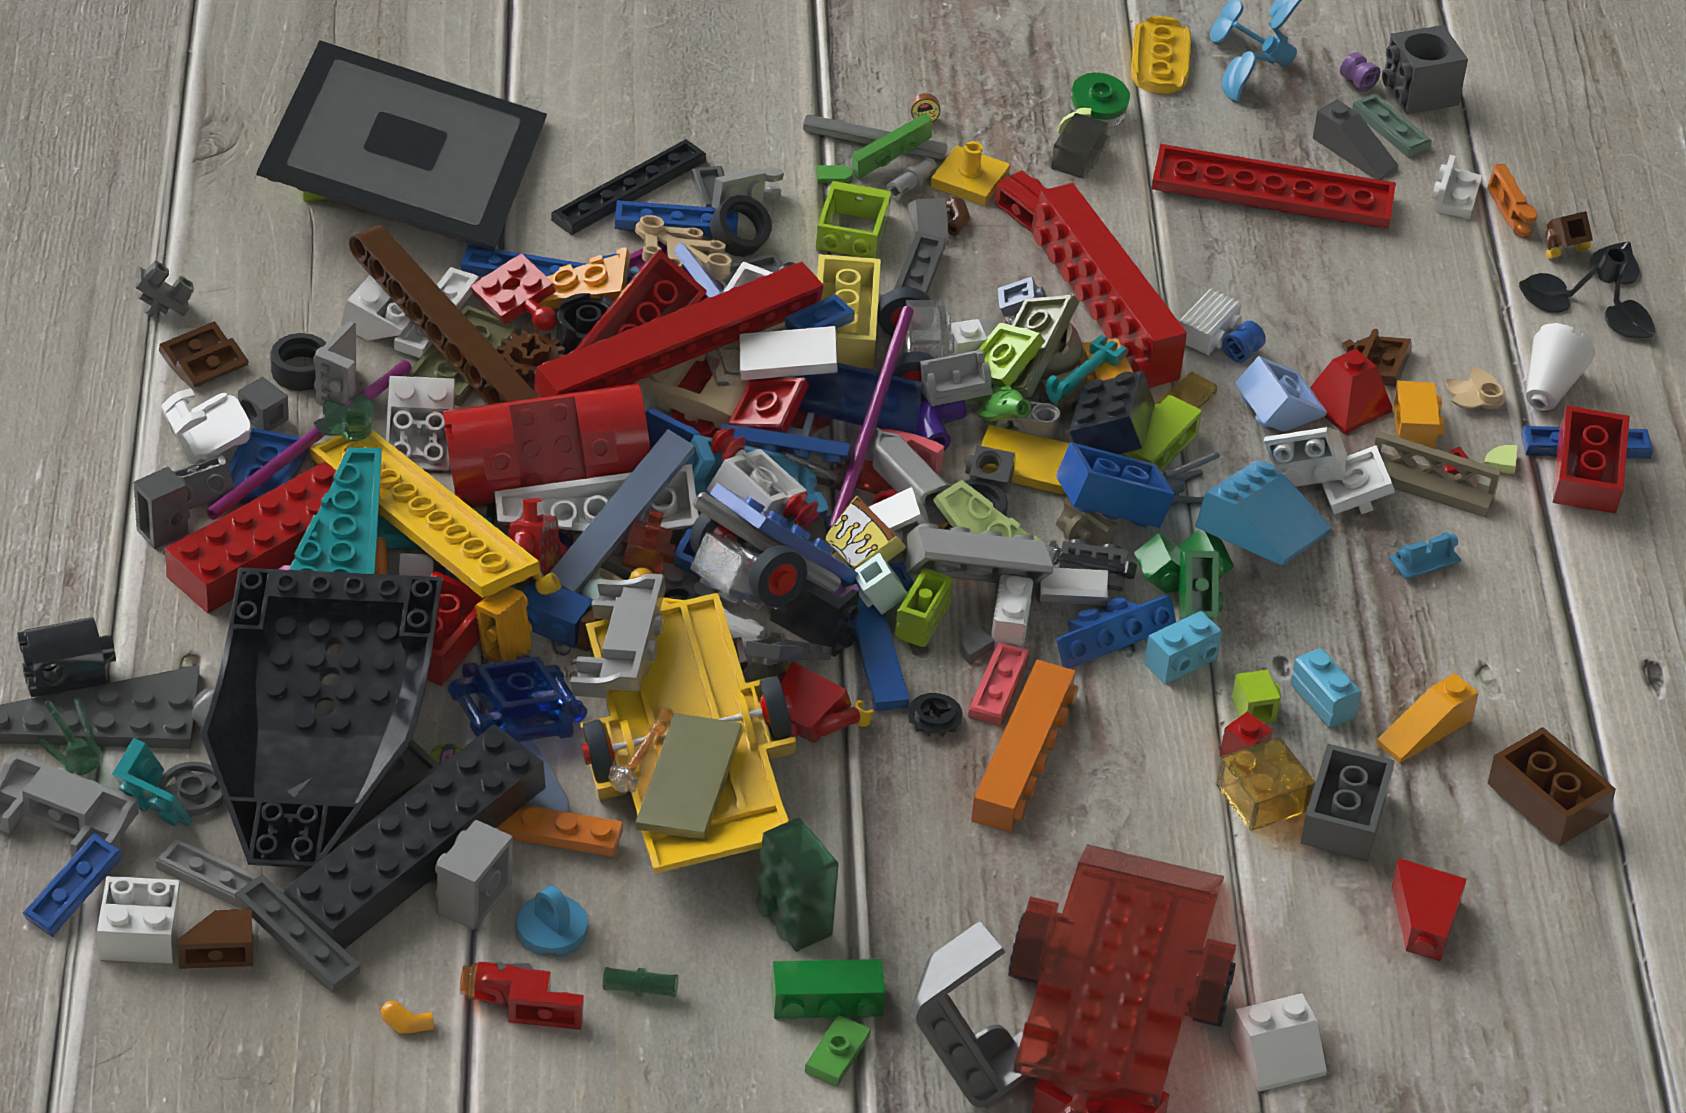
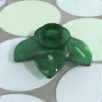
[314,393,374,441]

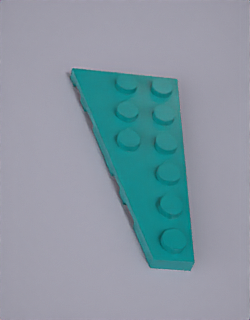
[289,447,382,574]

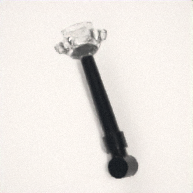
[1045,540,1137,579]

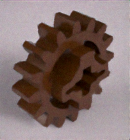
[497,330,565,384]

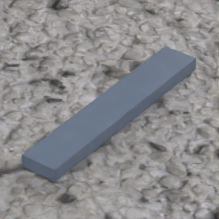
[550,429,695,593]

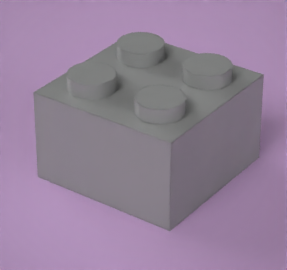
[435,820,513,930]

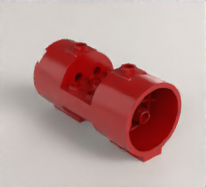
[443,383,650,507]

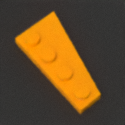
[510,247,630,313]

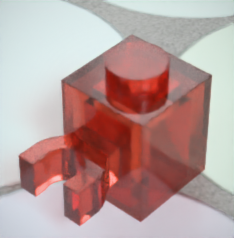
[622,510,676,574]

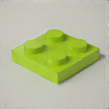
[978,323,1045,387]

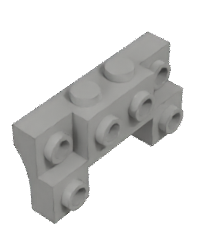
[570,574,666,698]
[0,751,139,858]

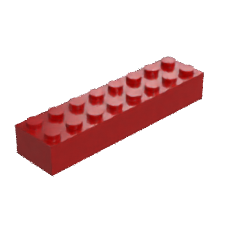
[1033,183,1187,388]

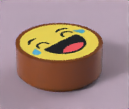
[910,93,940,122]

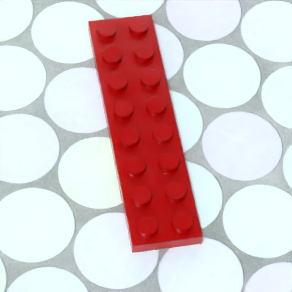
[1151,144,1396,229]

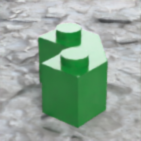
[1134,529,1235,593]

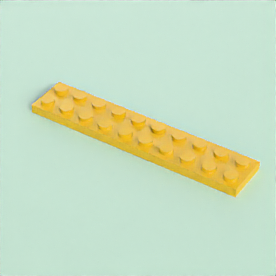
[309,424,540,598]

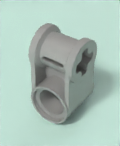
[996,400,1060,440]

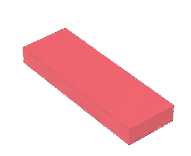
[968,641,1030,726]

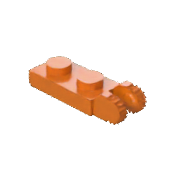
[1487,164,1538,238]

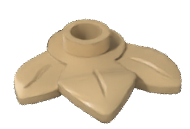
[1446,367,1505,409]

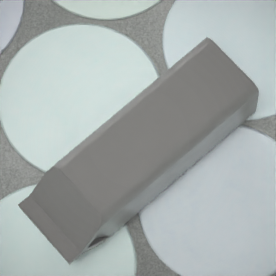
[873,427,948,515]

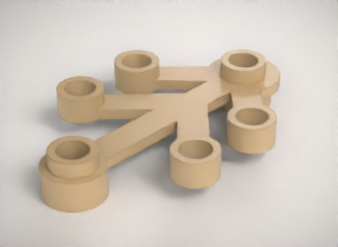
[635,215,732,280]

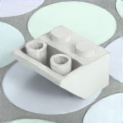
[341,275,412,341]
[1264,427,1347,487]
[97,876,180,964]

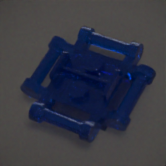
[447,655,588,742]

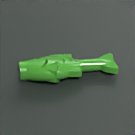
[965,385,1031,421]

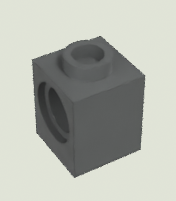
[238,376,289,431]
[965,445,1016,494]

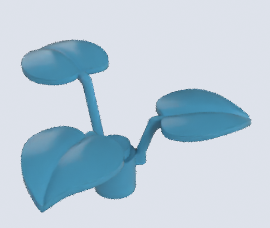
[1210,0,1302,102]

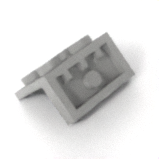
[314,321,356,412]

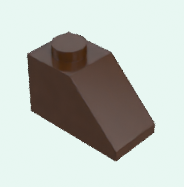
[178,909,253,969]

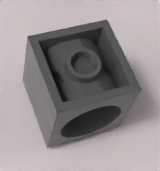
[1382,25,1468,115]

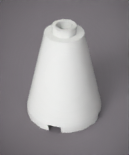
[1526,323,1595,411]

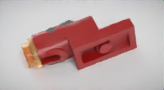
[460,961,584,1030]

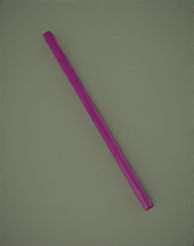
[828,306,914,531]
[207,360,412,520]

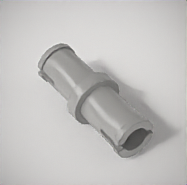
[886,157,937,200]

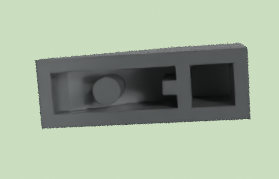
[1313,99,1399,180]

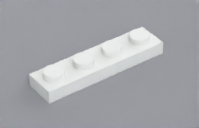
[394,267,479,358]

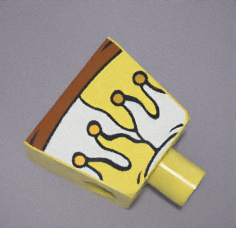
[825,496,906,577]

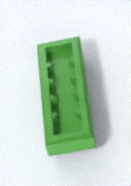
[852,113,932,179]

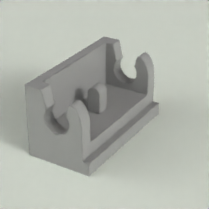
[920,350,993,406]

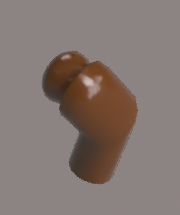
[946,196,970,236]

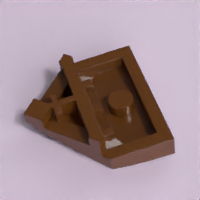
[1342,328,1412,386]

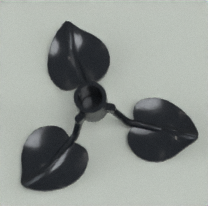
[1519,241,1655,339]

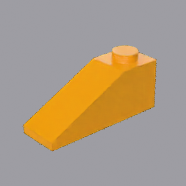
[1376,673,1479,763]

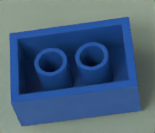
[1055,442,1175,528]

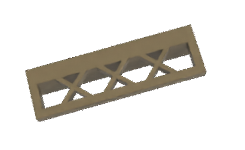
[1374,431,1501,518]

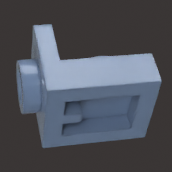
[998,277,1047,317]

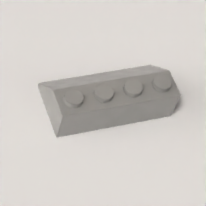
[906,523,1053,587]

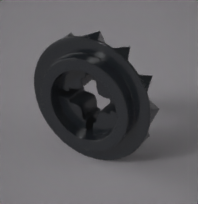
[908,693,963,737]

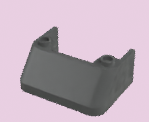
[911,921,1068,1107]

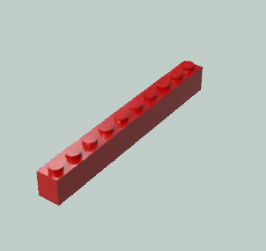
[534,261,824,397]

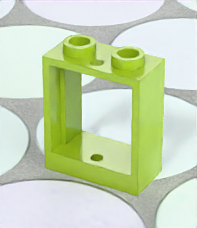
[816,181,892,259]

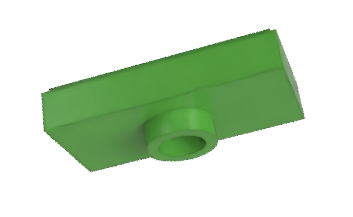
[805,1015,871,1087]

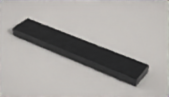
[551,139,706,235]

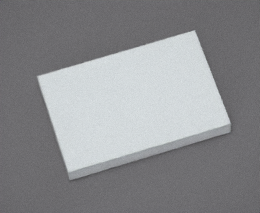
[740,326,838,380]

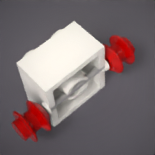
[707,427,818,527]

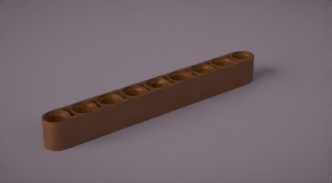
[349,225,539,405]

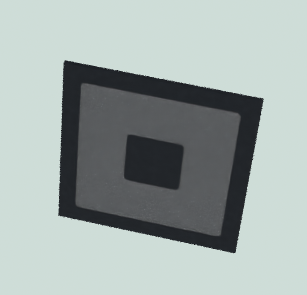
[256,40,547,252]

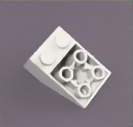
[386,376,456,472]

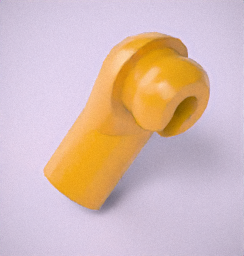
[381,1000,434,1034]

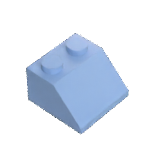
[1235,356,1327,432]

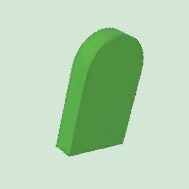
[817,165,852,183]

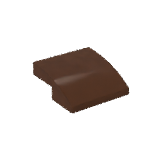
[158,321,249,388]

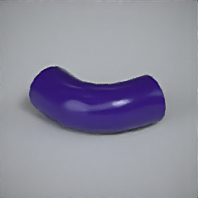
[911,399,966,451]

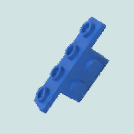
[1057,595,1176,669]

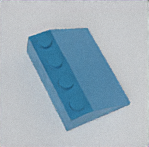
[1195,461,1332,566]

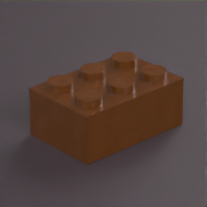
[1487,727,1616,846]

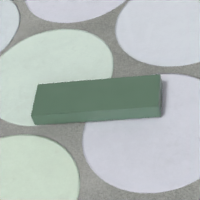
[1352,93,1432,158]

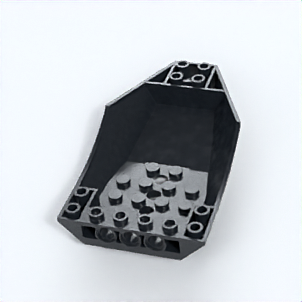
[199,568,443,868]

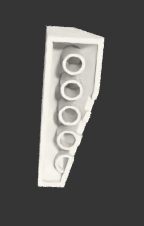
[494,464,699,535]

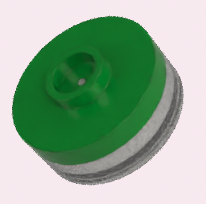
[1068,72,1130,130]

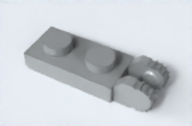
[712,168,784,209]

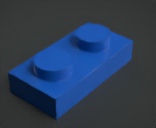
[785,294,855,330]

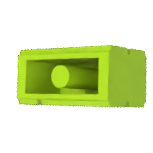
[895,568,954,647]

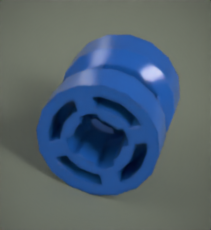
[1222,321,1266,363]

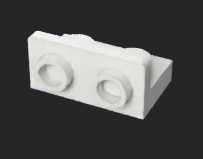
[1432,155,1482,220]

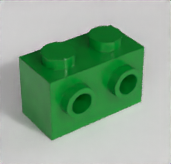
[1179,551,1223,619]

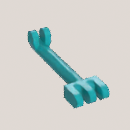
[1046,335,1128,403]

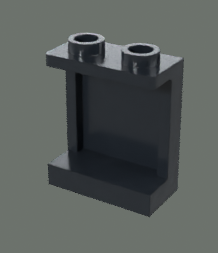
[770,579,860,657]

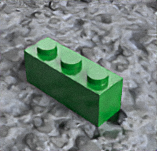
[771,959,885,1019]

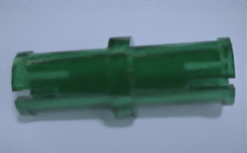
[603,967,679,998]

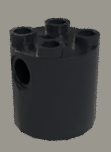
[17,617,116,698]

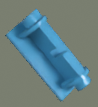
[1388,532,1461,579]

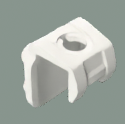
[161,388,252,463]

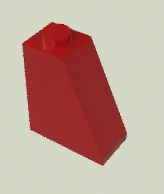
[1392,858,1467,961]

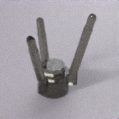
[785,433,863,491]

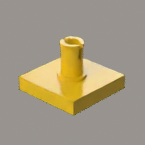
[930,141,1010,206]

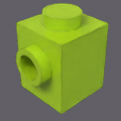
[1232,670,1281,723]

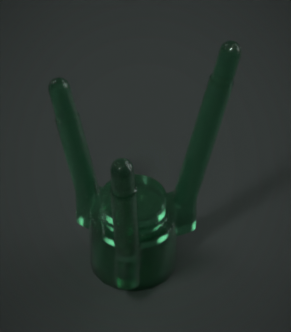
[37,698,102,776]

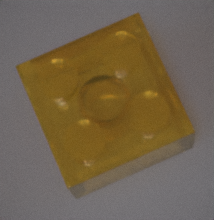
[1216,737,1316,831]

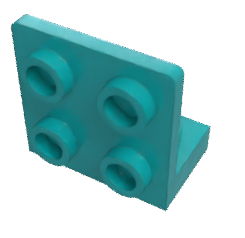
[112,738,193,827]

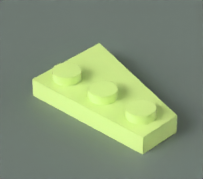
[933,480,1042,541]

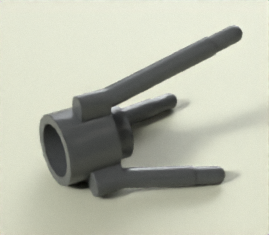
[1163,452,1220,505]

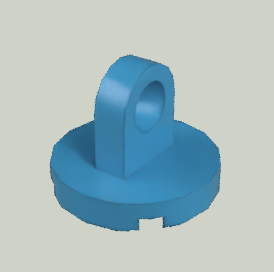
[516,885,588,956]

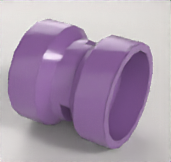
[1340,52,1381,91]

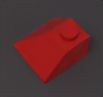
[1310,349,1393,435]

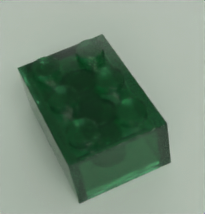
[756,817,839,952]

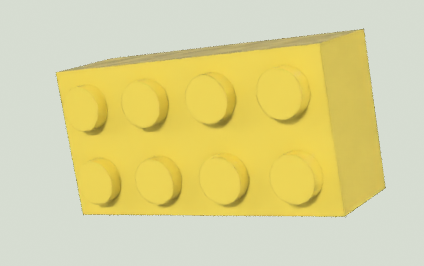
[817,254,881,369]

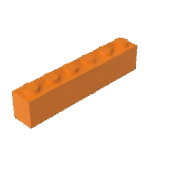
[971,659,1079,833]

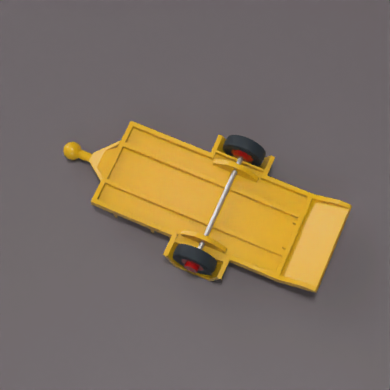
[580,567,796,874]

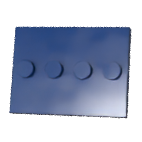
[710,483,858,584]

